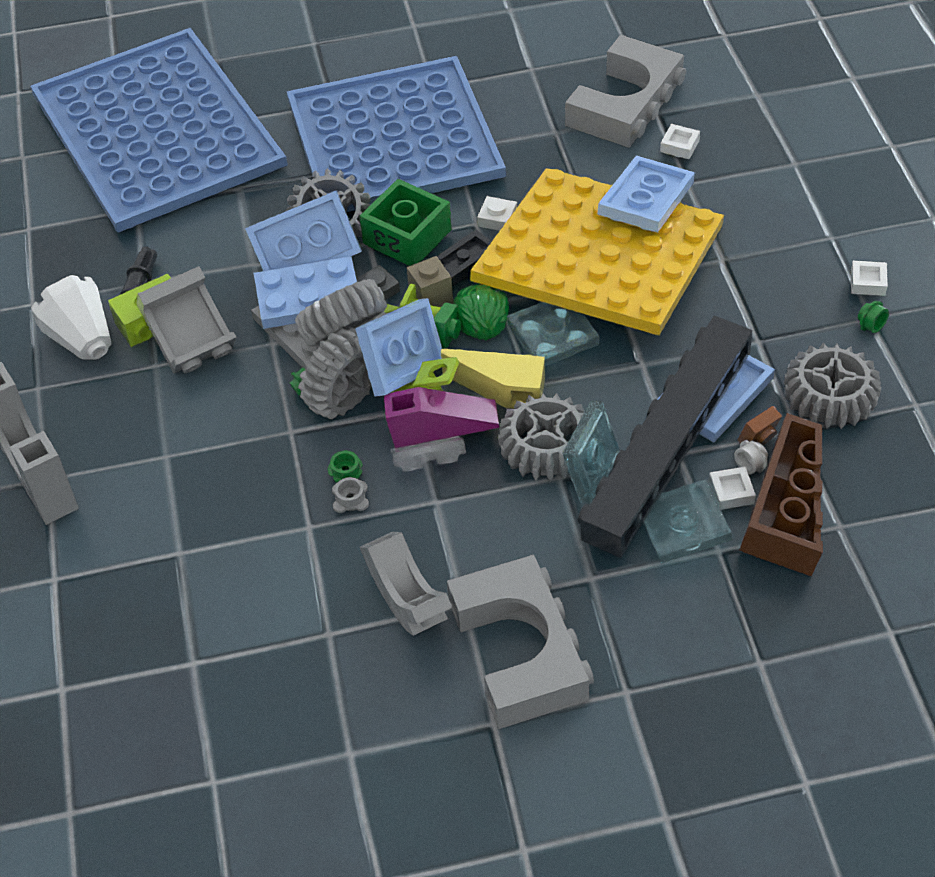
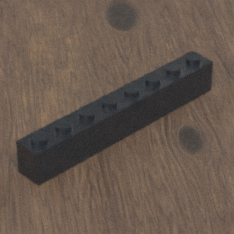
[578,316,753,558]

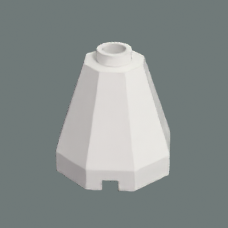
[31,275,112,360]

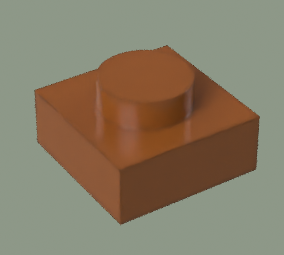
[737,406,782,445]

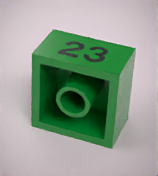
[359,179,452,266]

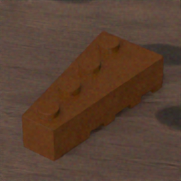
[739,413,823,576]

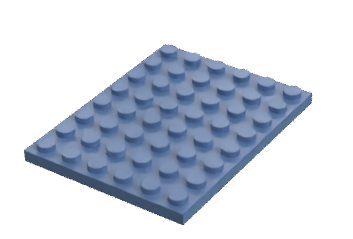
[30,28,288,232]

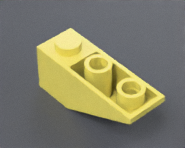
[441,349,545,409]

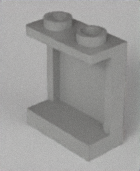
[136,266,237,373]

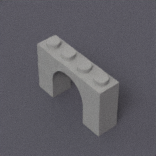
[565,35,686,148]
[0,362,79,525]
[447,555,594,729]

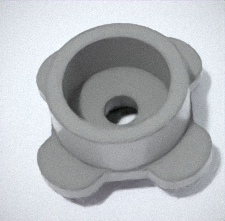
[332,477,369,513]

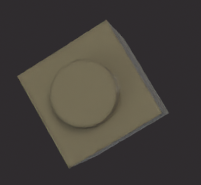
[407,256,453,307]

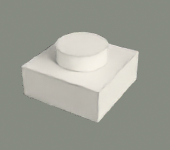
[660,124,700,159]
[477,196,517,231]
[851,261,888,296]
[709,467,756,510]

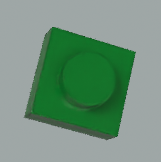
[434,302,461,349]

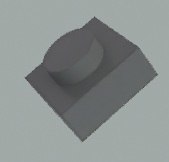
[356,265,400,300]

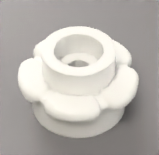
[734,440,768,475]

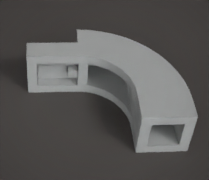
[359,532,452,636]

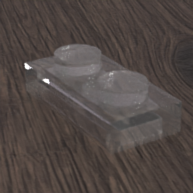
[390,436,466,471]

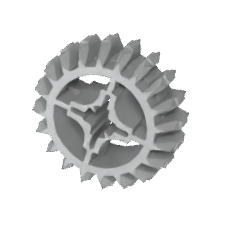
[286,168,370,238]
[295,279,387,346]
[298,327,372,419]
[784,343,881,429]
[498,392,595,482]

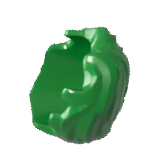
[453,284,509,341]

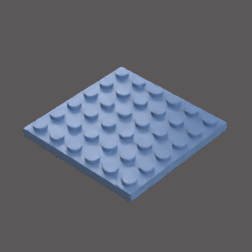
[287,56,506,212]

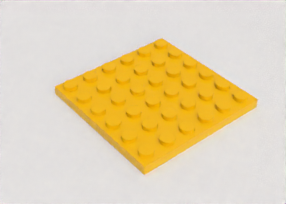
[470,168,724,336]

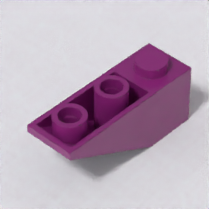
[384,387,499,448]

